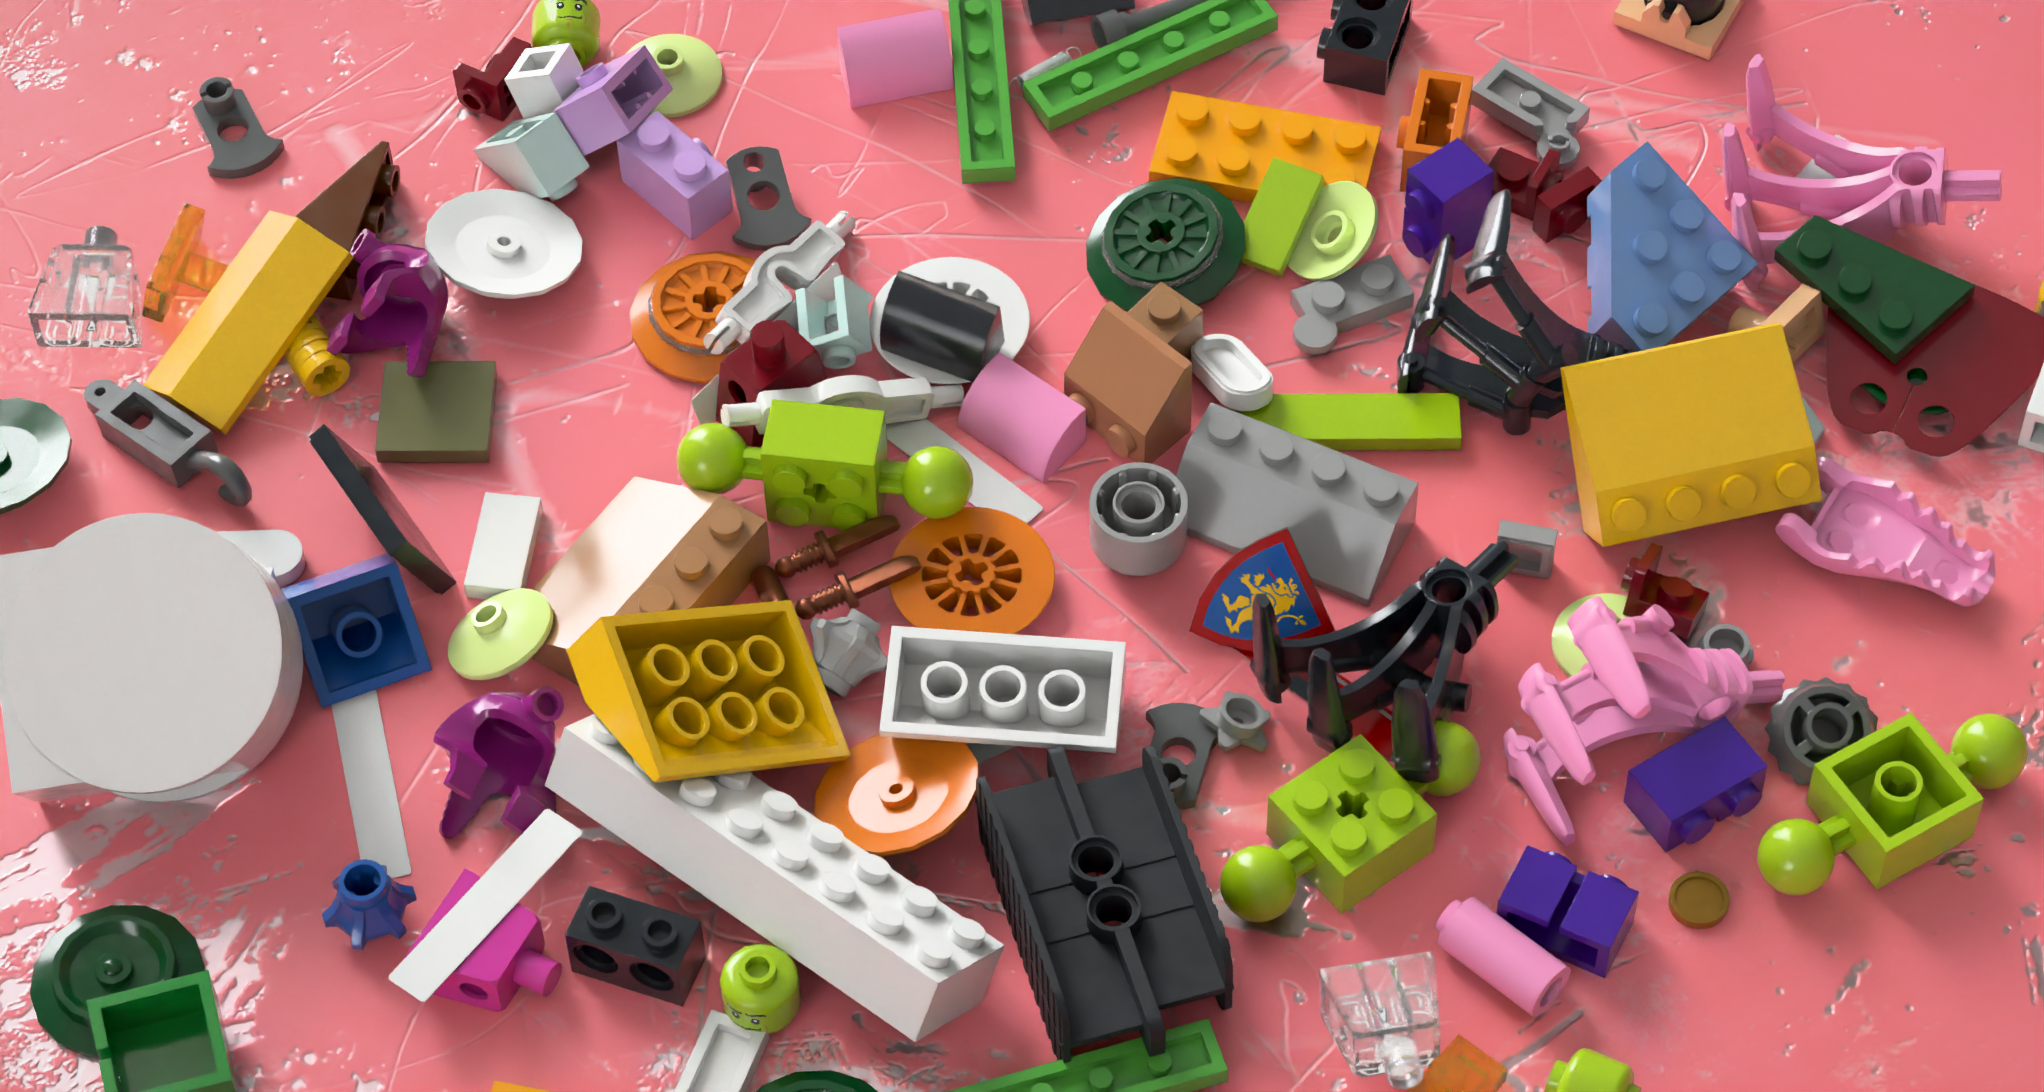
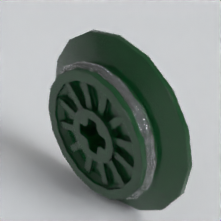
[1086,178,1246,312]

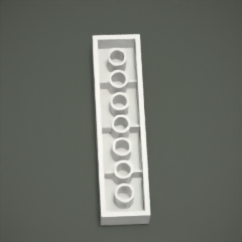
[545,714,1005,1042]

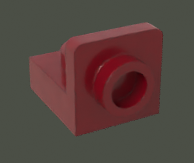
[453,37,532,121]
[1488,147,1564,221]
[1532,166,1602,243]
[1621,542,1710,639]

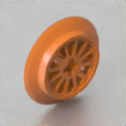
[889,507,1055,634]

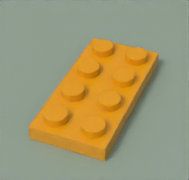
[1149,91,1381,203]

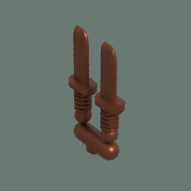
[752,515,922,620]

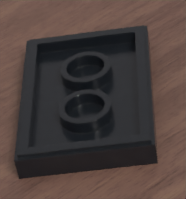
[309,424,457,595]

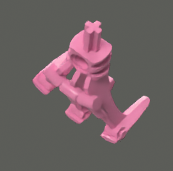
[1722,54,2002,290]
[1503,596,1786,846]

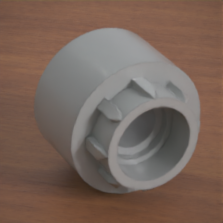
[1089,462,1188,576]

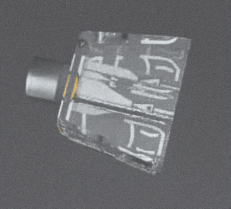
[28,226,143,348]
[1319,951,1440,1089]

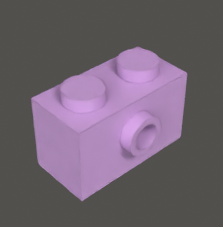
[553,45,673,156]
[616,111,733,240]

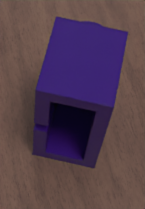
[1402,138,1494,265]
[1623,716,1768,852]
[1496,845,1639,978]

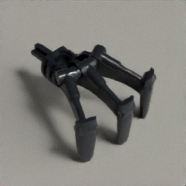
[1397,189,1636,435]
[1250,540,1519,783]

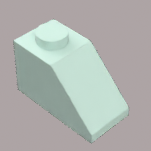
[473,112,590,201]

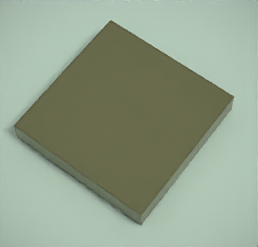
[375,361,498,463]

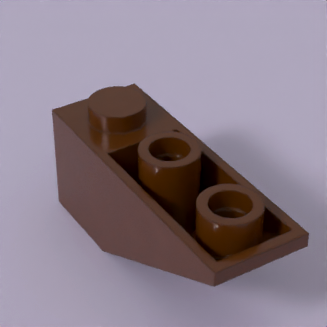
[296,141,400,301]

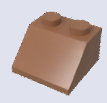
[1064,301,1192,464]

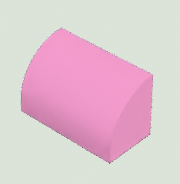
[837,8,954,108]
[958,352,1086,484]

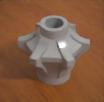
[810,608,888,699]

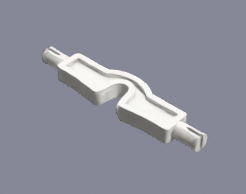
[703,211,856,355]
[721,375,964,435]

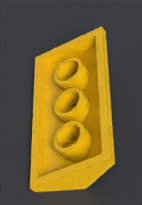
[143,211,354,435]

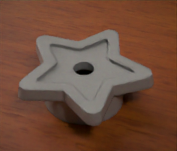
[1199,691,1271,751]

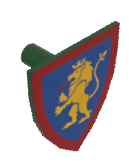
[1189,527,1335,651]

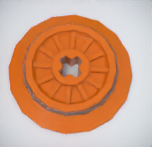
[630,251,785,384]

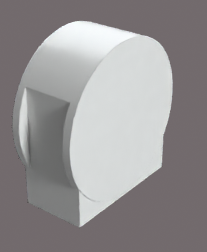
[0,513,303,803]

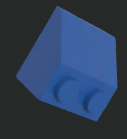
[281,553,432,708]

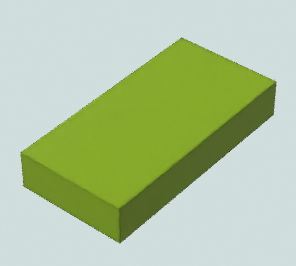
[1241,157,1325,278]

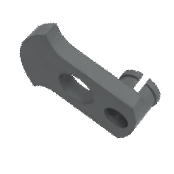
[192,77,284,179]
[726,146,812,251]
[1146,703,1219,809]

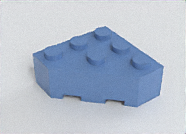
[1587,141,1758,352]

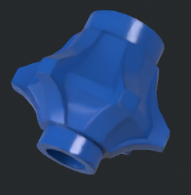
[322,859,417,951]

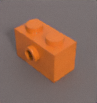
[1396,68,1474,192]

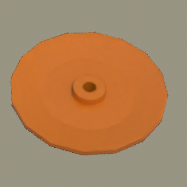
[814,733,979,857]

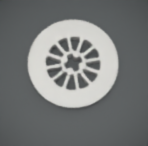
[870,257,1030,384]

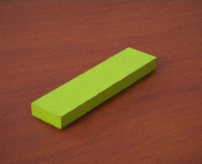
[1235,393,1462,451]

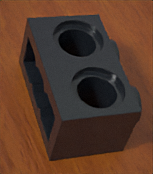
[1317,0,1413,96]
[565,886,706,1007]

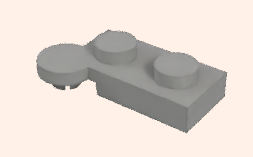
[1471,58,1590,171]
[1290,254,1414,354]

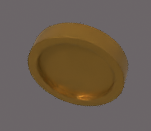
[1668,871,1730,929]

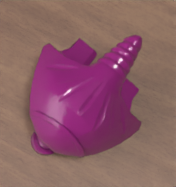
[326,229,449,378]
[433,686,564,838]

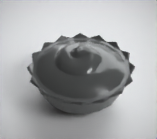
[1765,677,1878,784]

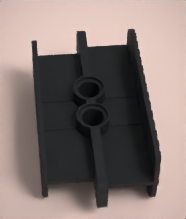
[975,746,1234,1063]

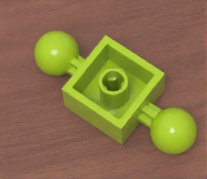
[676,399,974,531]
[1757,712,2028,895]
[1220,721,1481,922]

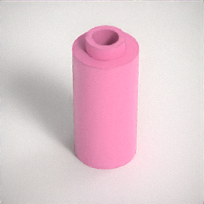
[1436,897,1571,1017]

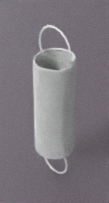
[1008,47,1082,98]

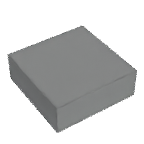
[1497,520,1558,579]

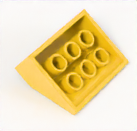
[1560,322,1822,547]
[566,600,851,783]

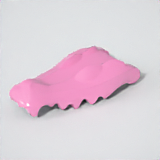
[1775,457,1996,607]

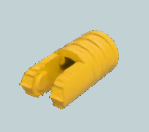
[283,314,350,396]

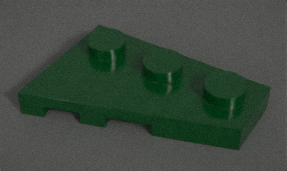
[1774,215,1975,365]

